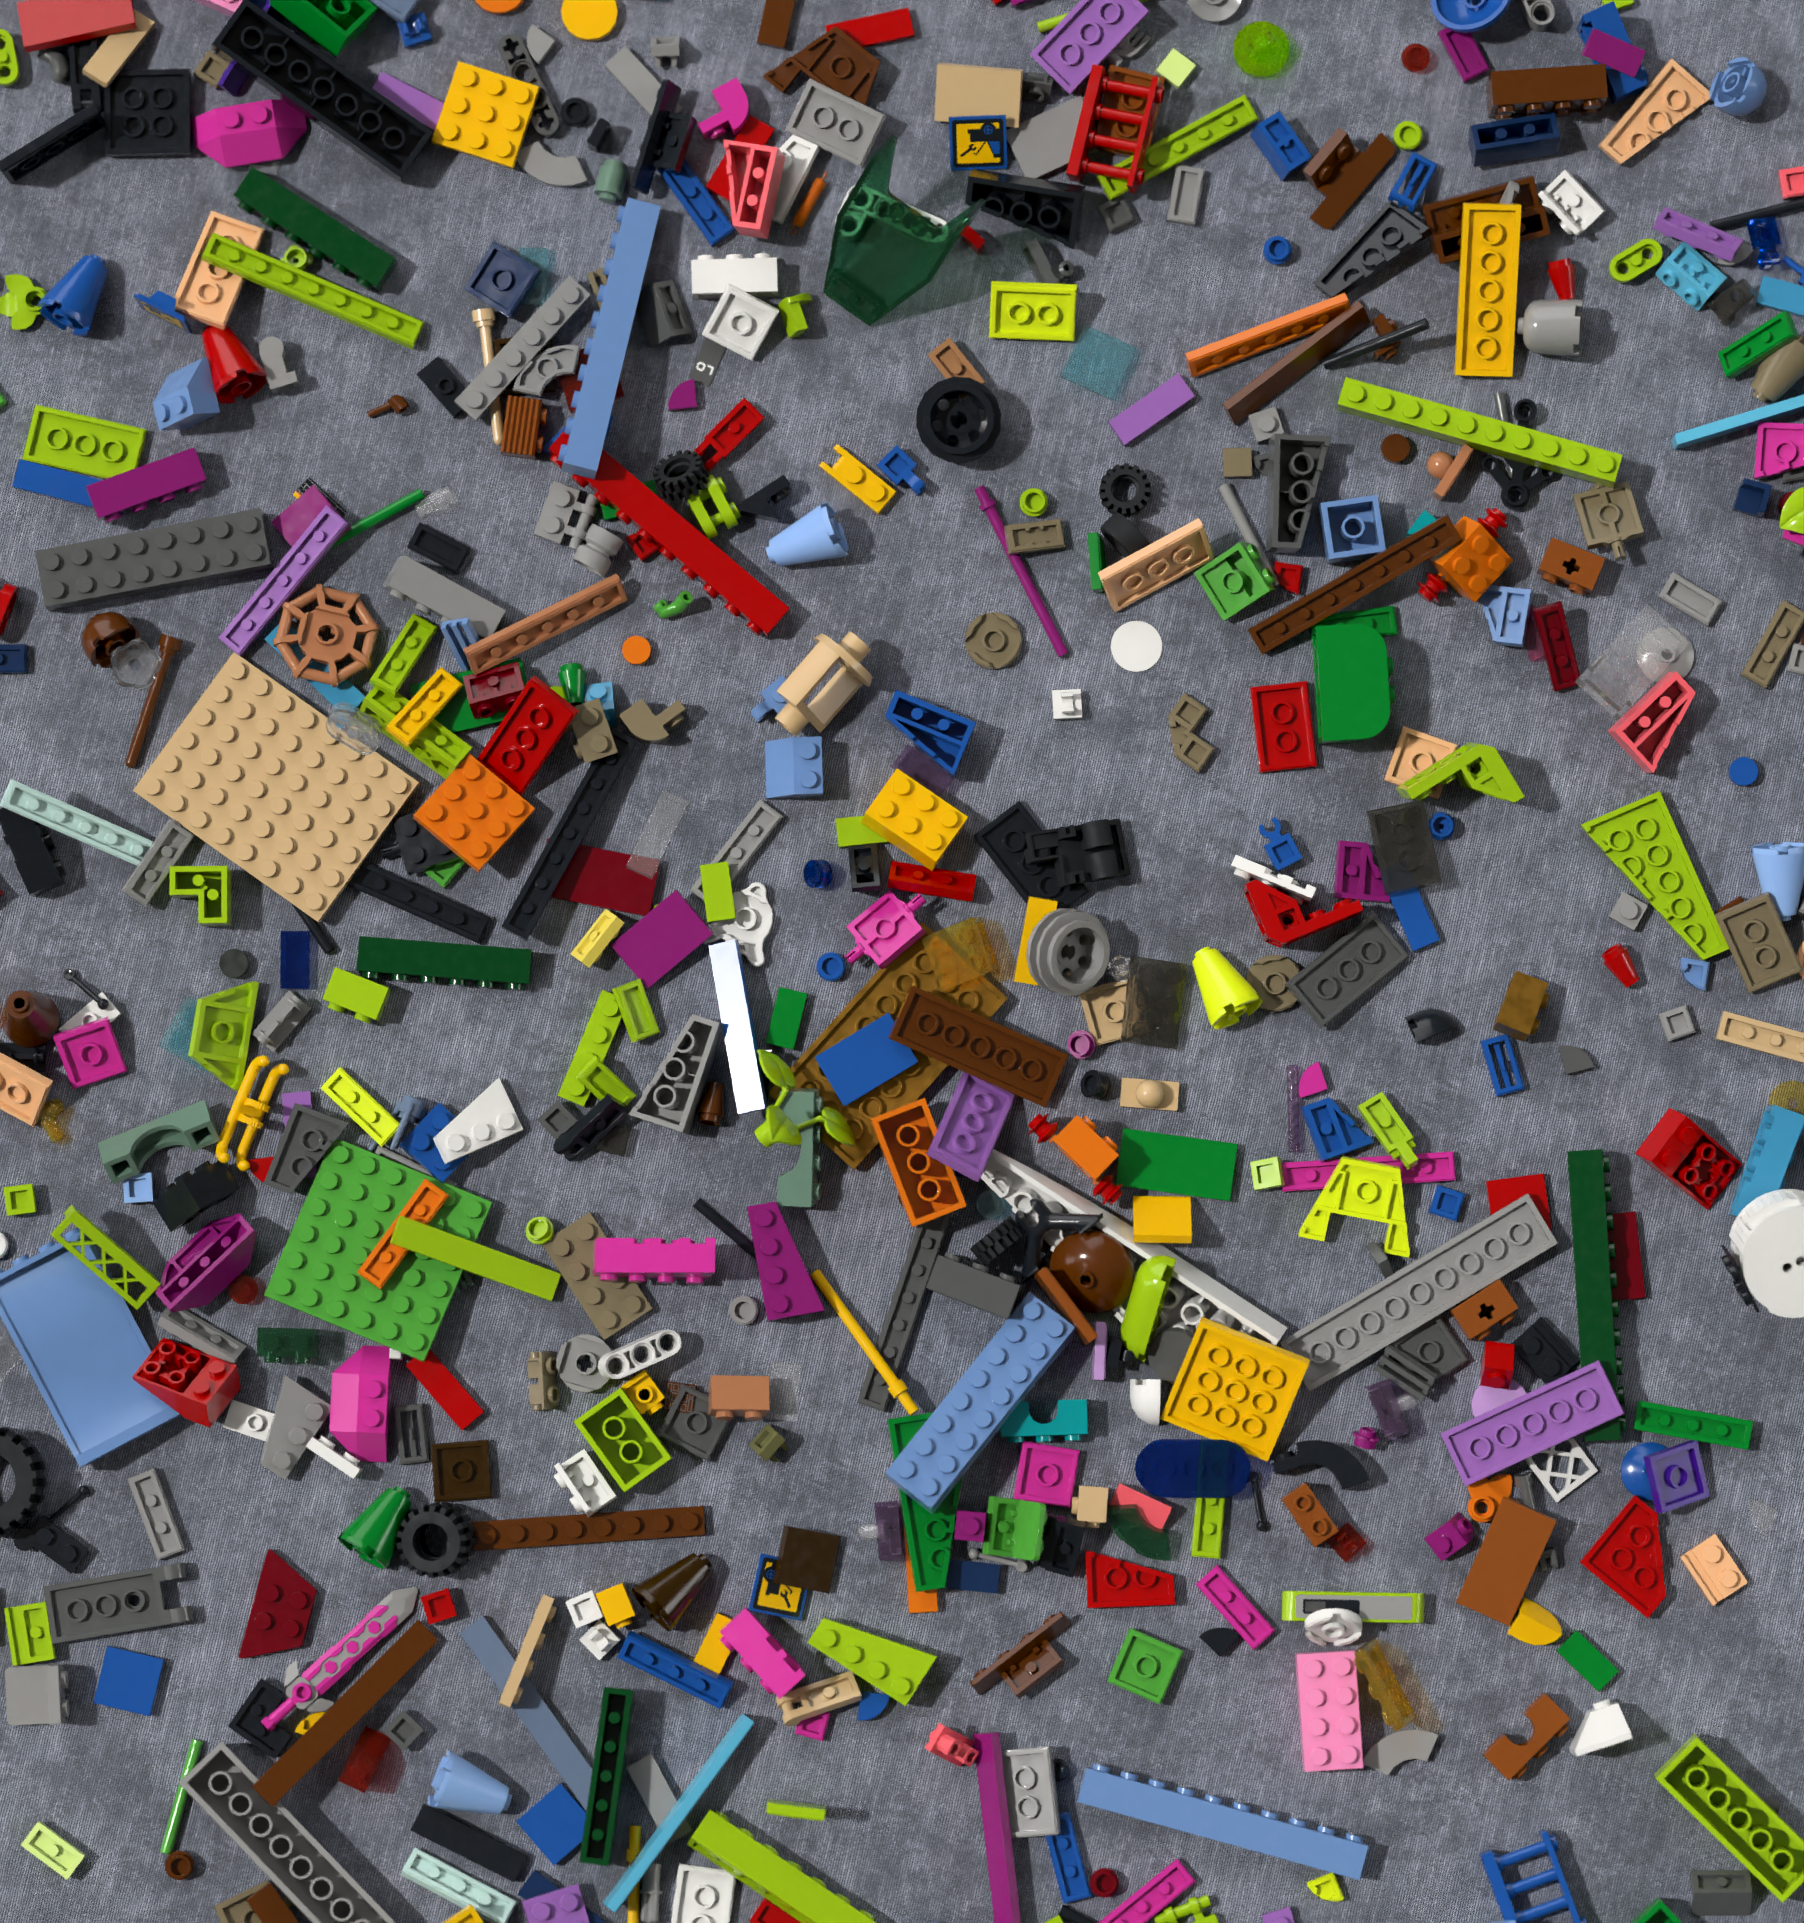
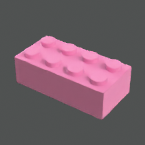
[1295,1649,1363,1772]

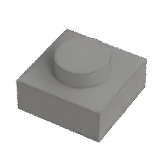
[1248,406,1284,444]
[1608,892,1648,931]

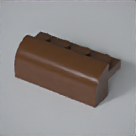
[1422,175,1551,264]

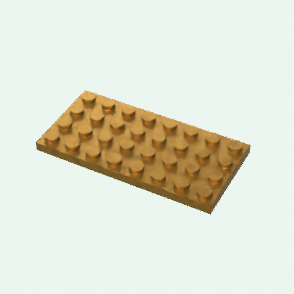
[769,922,1008,1170]

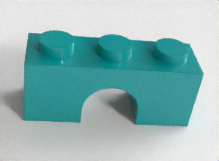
[1001,1399,1088,1443]

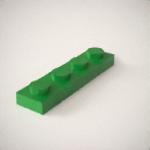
[1632,1401,1753,1450]

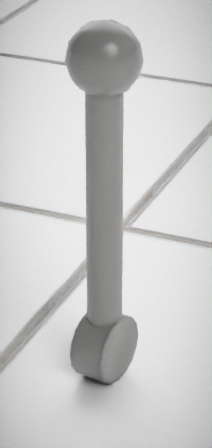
[968,1548,1028,1572]

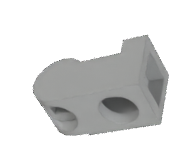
[259,336,301,394]

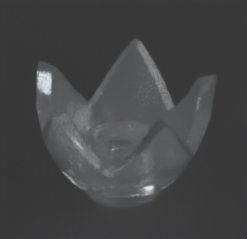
[111,638,162,689]

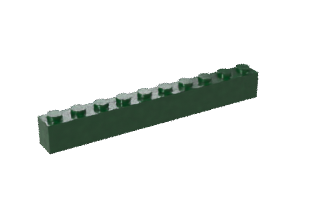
[1567,1149,1626,1441]

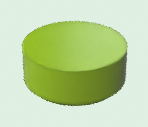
[1393,121,1422,151]

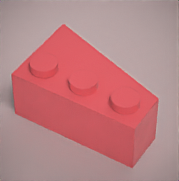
[723,139,786,239]
[1607,672,1696,773]

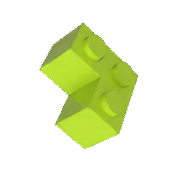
[169,866,231,926]

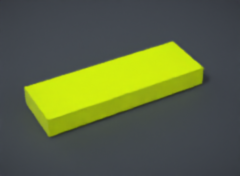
[321,1067,400,1147]

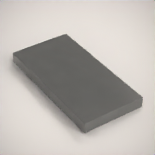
[1284,912,1409,1029]

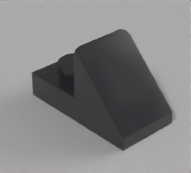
[736,475,791,523]
[848,843,881,892]

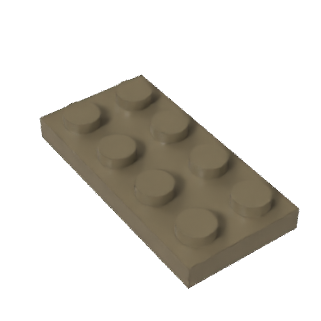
[543,1212,653,1340]

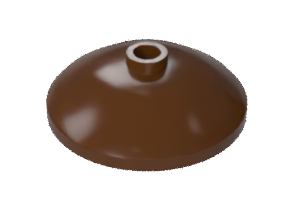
[1050,1230,1135,1313]

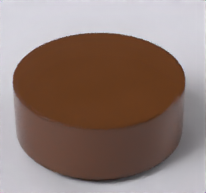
[1381,434,1410,464]

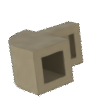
[619,699,687,744]

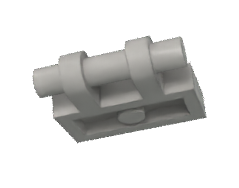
[534,481,598,550]

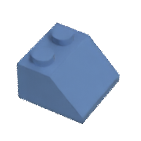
[153,358,220,431]
[765,736,824,799]

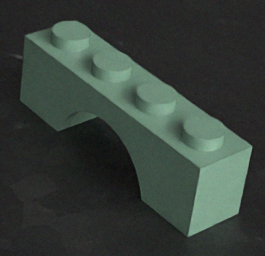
[777,1088,824,1207]
[98,1099,221,1184]

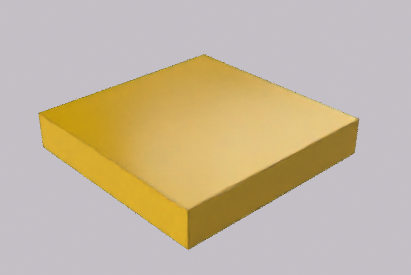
[1133,1196,1192,1243]

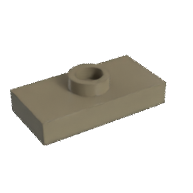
[1004,519,1066,555]

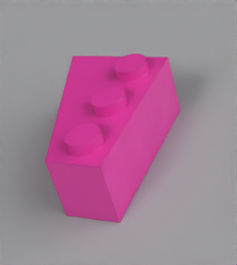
[720,1606,805,1699]

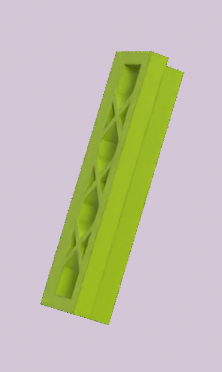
[358,687,472,780]
[51,1204,160,1310]

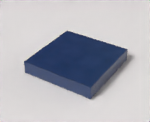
[464,241,542,320]

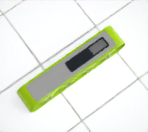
[1282,1591,1424,1623]

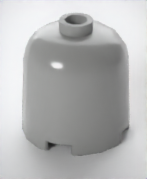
[1517,299,1583,357]

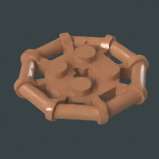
[273,584,381,688]

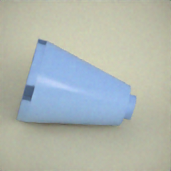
[766,502,849,567]
[1751,842,1804,921]
[428,1751,512,1815]

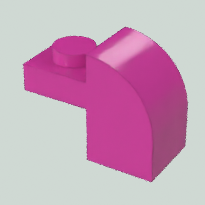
[698,77,749,140]

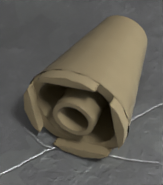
[1751,334,1804,404]

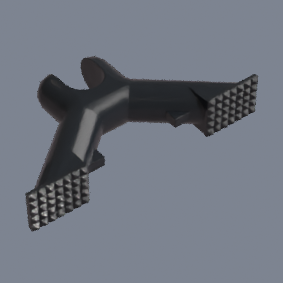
[1015,1198,1103,1284]

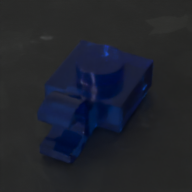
[1746,217,1782,270]

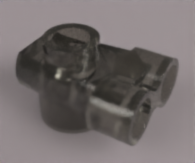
[1706,279,1756,327]

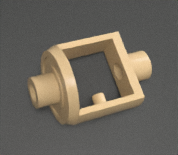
[774,631,873,737]

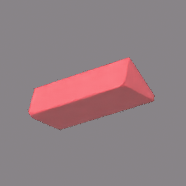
[1107,1483,1172,1534]

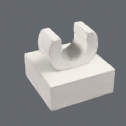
[1052,689,1082,720]
[565,1590,604,1628]
[579,1619,620,1660]

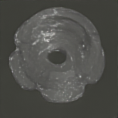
[1106,955,1135,982]

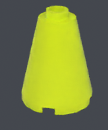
[1192,947,1263,1030]

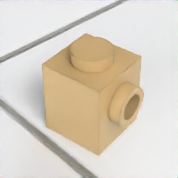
[1071,1485,1108,1528]

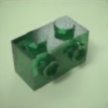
[257,1327,319,1364]

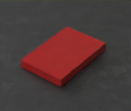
[1250,681,1317,773]

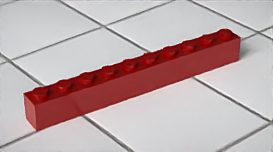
[549,430,790,638]

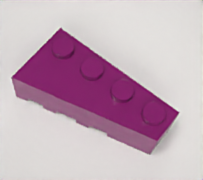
[747,1202,825,1322]

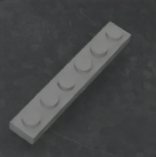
[454,275,591,422]

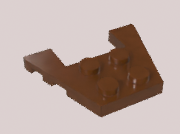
[763,26,881,106]

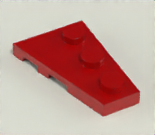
[1085,1550,1175,1608]

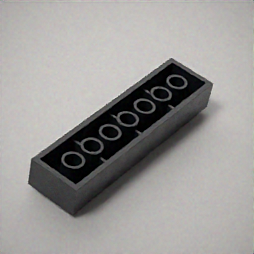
[212,0,433,183]

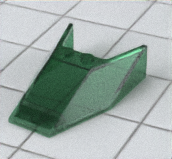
[823,135,986,326]

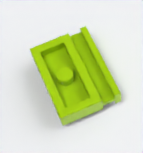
[4,1601,56,1666]

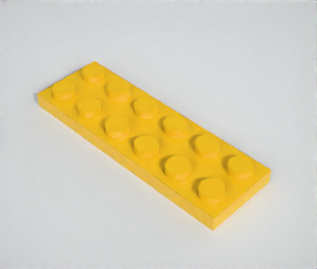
[1454,202,1522,377]

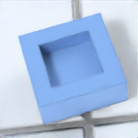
[123,1172,155,1204]

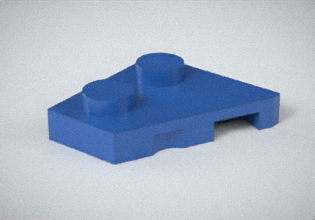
[1301,1097,1374,1162]

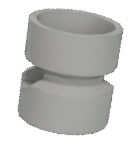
[572,524,624,577]

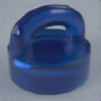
[803,859,832,888]

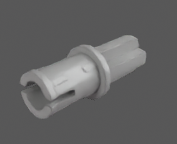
[639,1864,662,1922]

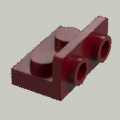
[463,662,525,719]

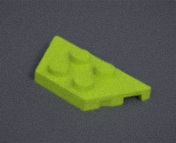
[188,981,259,1091]

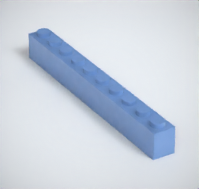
[558,197,661,479]
[1077,1763,1369,1880]

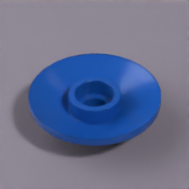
[1621,1442,1667,1500]

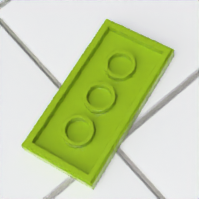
[22,404,147,479]

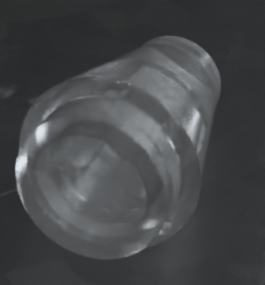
[415,485,460,521]

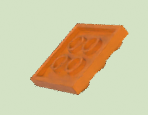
[413,754,535,873]

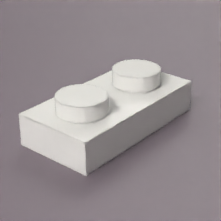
[306,1435,363,1479]

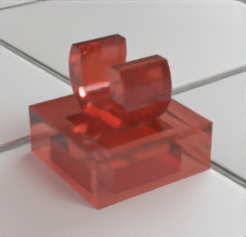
[1326,1522,1367,1563]

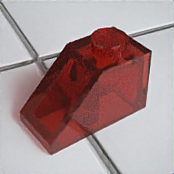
[338,1726,391,1793]

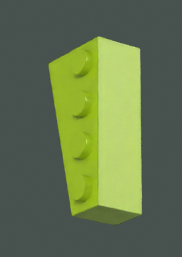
[808,1617,937,1706]

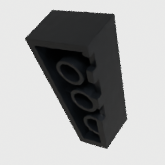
[965,169,1086,249]

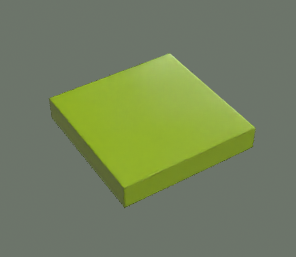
[766,1799,827,1821]

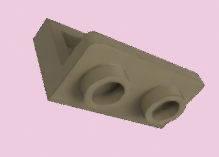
[568,698,618,763]

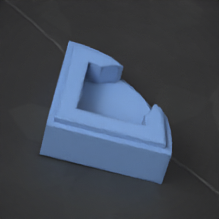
[1680,957,1710,991]

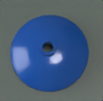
[1431,0,1511,33]

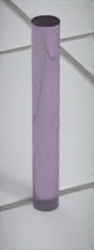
[1286,1065,1300,1152]

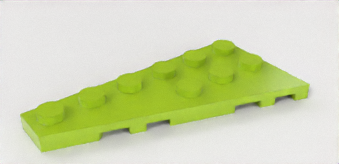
[1580,791,1729,961]

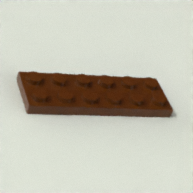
[888,985,1068,1108]

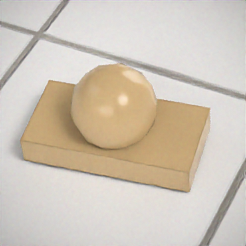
[1120,1078,1180,1111]

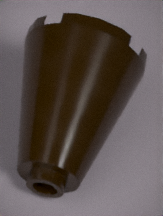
[631,1553,712,1632]

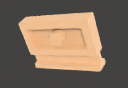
[1679,1534,1748,1606]

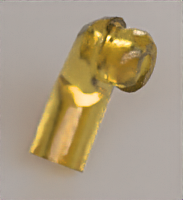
[41,1099,65,1144]

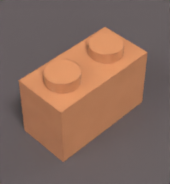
[708,1375,770,1421]

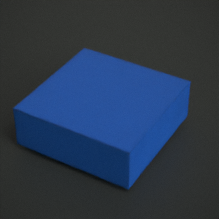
[1428,1185,1465,1222]

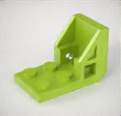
[1396,742,1525,803]

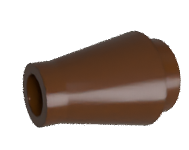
[696,1082,725,1126]

